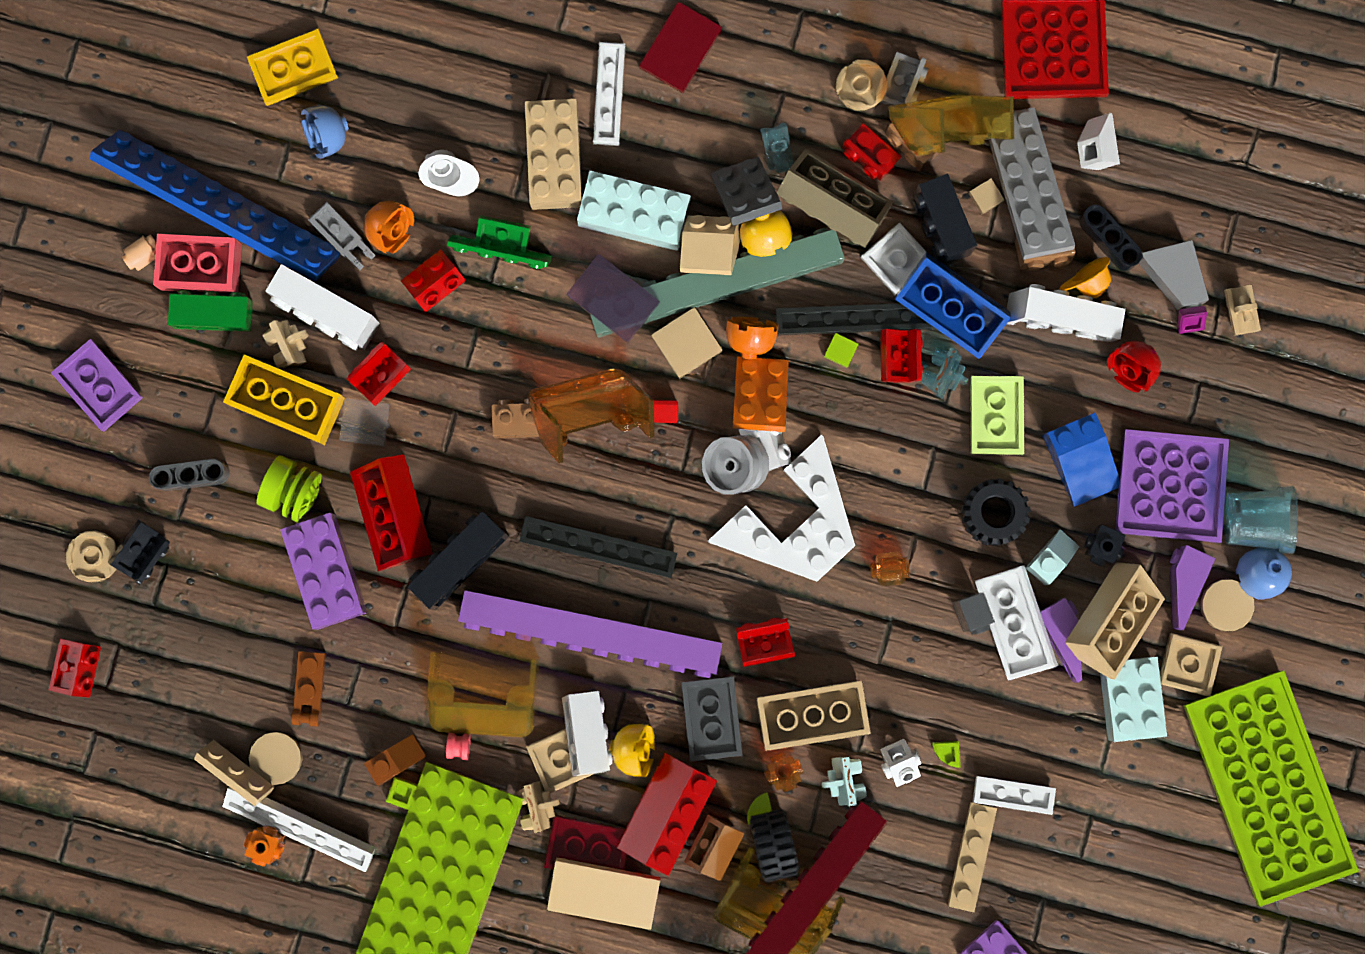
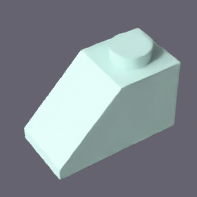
[1025,529,1080,585]

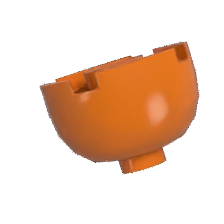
[364,200,414,254]
[726,317,779,359]

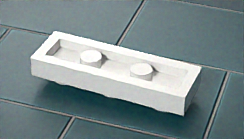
[972,776,1056,815]

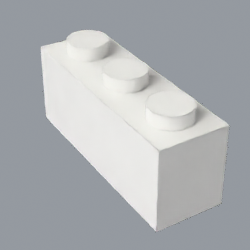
[562,691,612,776]

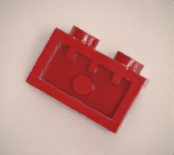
[842,123,901,181]
[48,639,101,698]

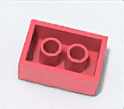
[153,234,242,294]

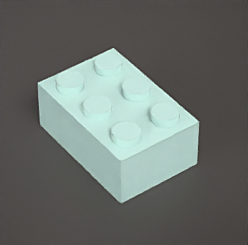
[1100,657,1167,742]

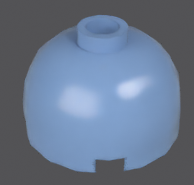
[301,105,348,159]
[1236,547,1292,600]

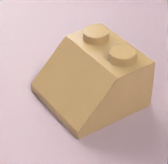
[680,215,740,275]

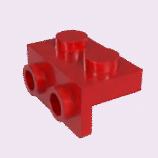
[401,249,465,312]
[881,329,923,383]
[346,342,411,406]
[736,618,795,667]

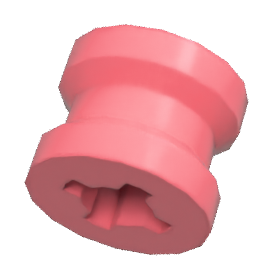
[446,732,471,760]

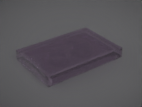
[566,254,660,343]

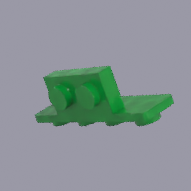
[447,215,552,269]

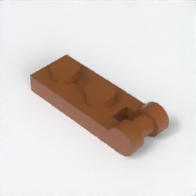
[291,652,326,727]

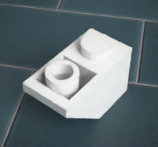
[1077,113,1120,170]

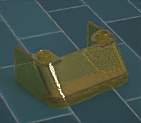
[888,95,1014,155]
[427,652,540,737]
[714,847,845,954]

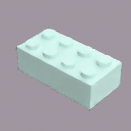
[577,171,690,251]

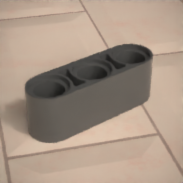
[149,459,230,491]

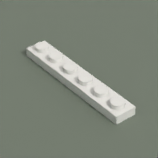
[222,787,376,872]

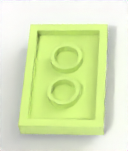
[970,376,1024,455]

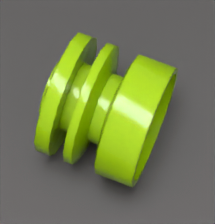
[257,455,322,523]

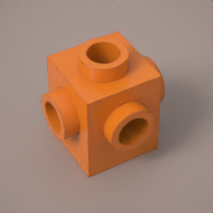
[244,825,285,866]

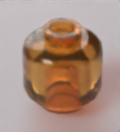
[870,551,910,587]

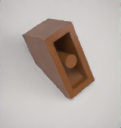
[364,734,427,786]

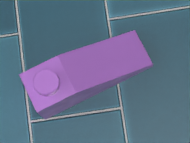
[1170,545,1216,630]
[1040,598,1082,683]

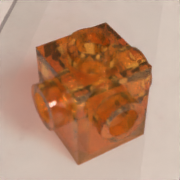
[764,752,804,793]

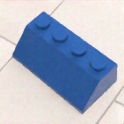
[895,252,1011,359]

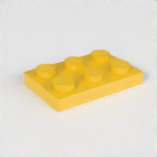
[247,29,338,106]

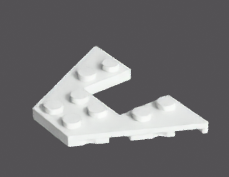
[708,435,855,582]

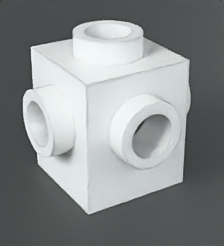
[880,739,921,787]

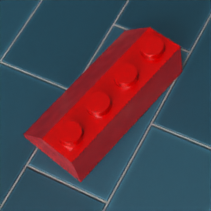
[350,454,433,571]
[616,753,717,876]

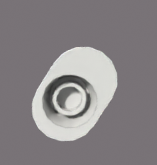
[418,150,479,196]

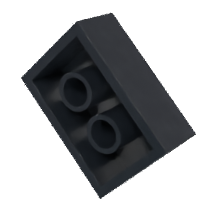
[911,173,978,265]

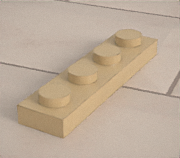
[947,802,997,912]

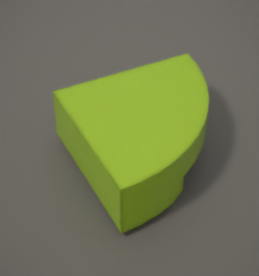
[932,741,961,768]
[747,792,772,824]

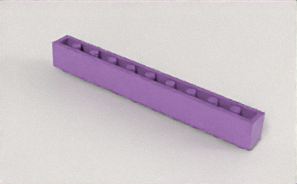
[458,591,723,678]

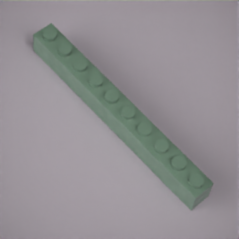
[588,228,845,338]

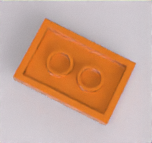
[733,357,789,432]

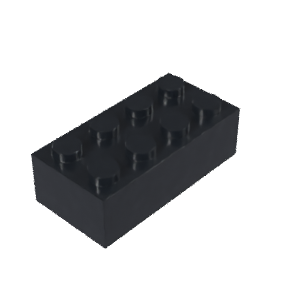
[407,511,509,611]

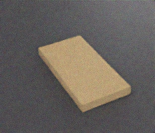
[547,858,661,930]

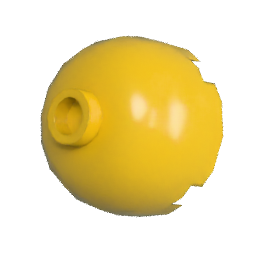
[740,210,792,257]
[609,724,655,777]

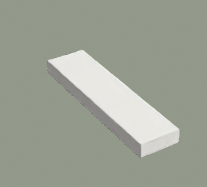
[593,42,625,146]

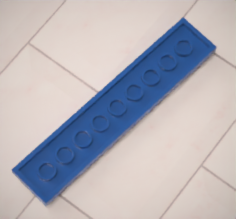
[89,129,341,282]

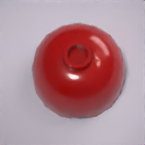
[1107,340,1161,393]

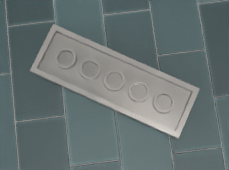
[983,107,1075,260]

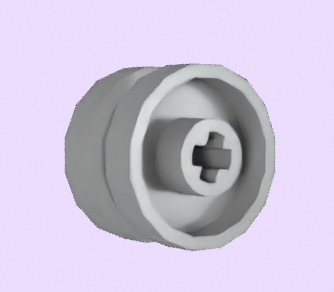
[702,435,769,494]

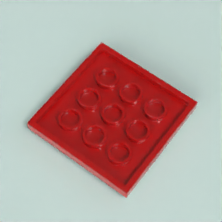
[1001,0,1109,99]

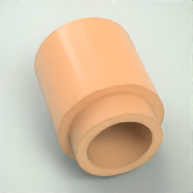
[122,234,157,271]

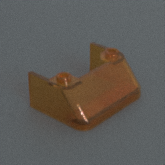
[529,369,654,463]

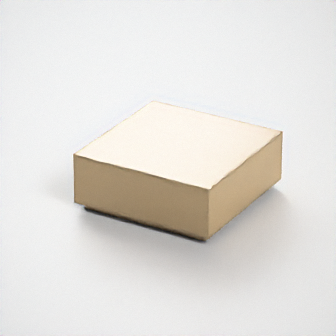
[968,179,1005,215]

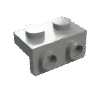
[880,52,929,112]

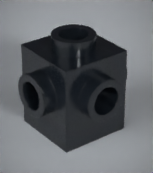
[1084,525,1126,567]

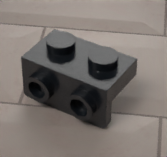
[108,519,170,585]

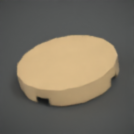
[836,60,887,111]
[66,530,118,582]
[1200,580,1254,631]
[249,732,303,785]

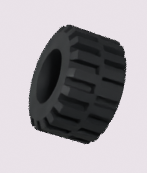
[961,479,1031,546]
[750,809,799,882]

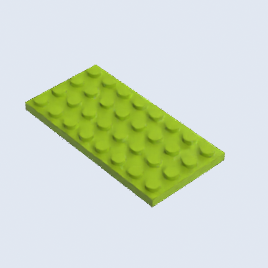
[1183,670,1359,907]
[356,762,524,954]

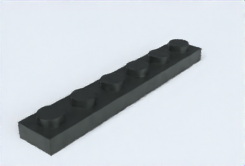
[776,304,933,336]
[519,516,678,579]

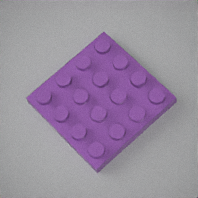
[1115,429,1229,543]

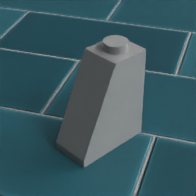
[1139,240,1209,310]

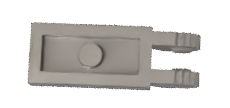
[308,202,376,270]

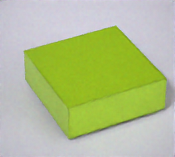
[824,333,858,368]
[386,776,418,810]

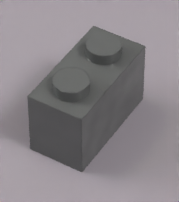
[952,592,995,635]

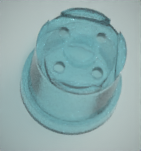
[1225,486,1298,554]

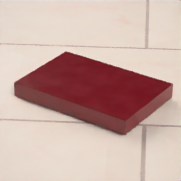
[639,2,722,94]
[544,815,627,870]

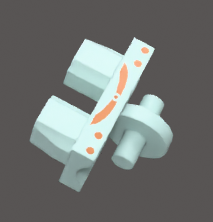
[821,757,867,806]

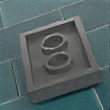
[710,157,782,226]
[681,677,743,761]

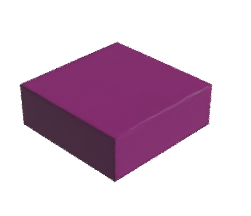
[1177,306,1207,334]

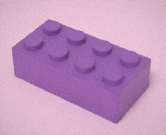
[280,513,367,630]

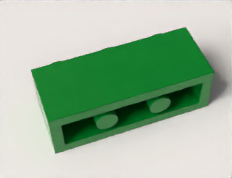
[168,290,253,332]

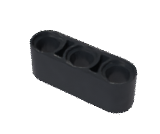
[1079,205,1142,271]

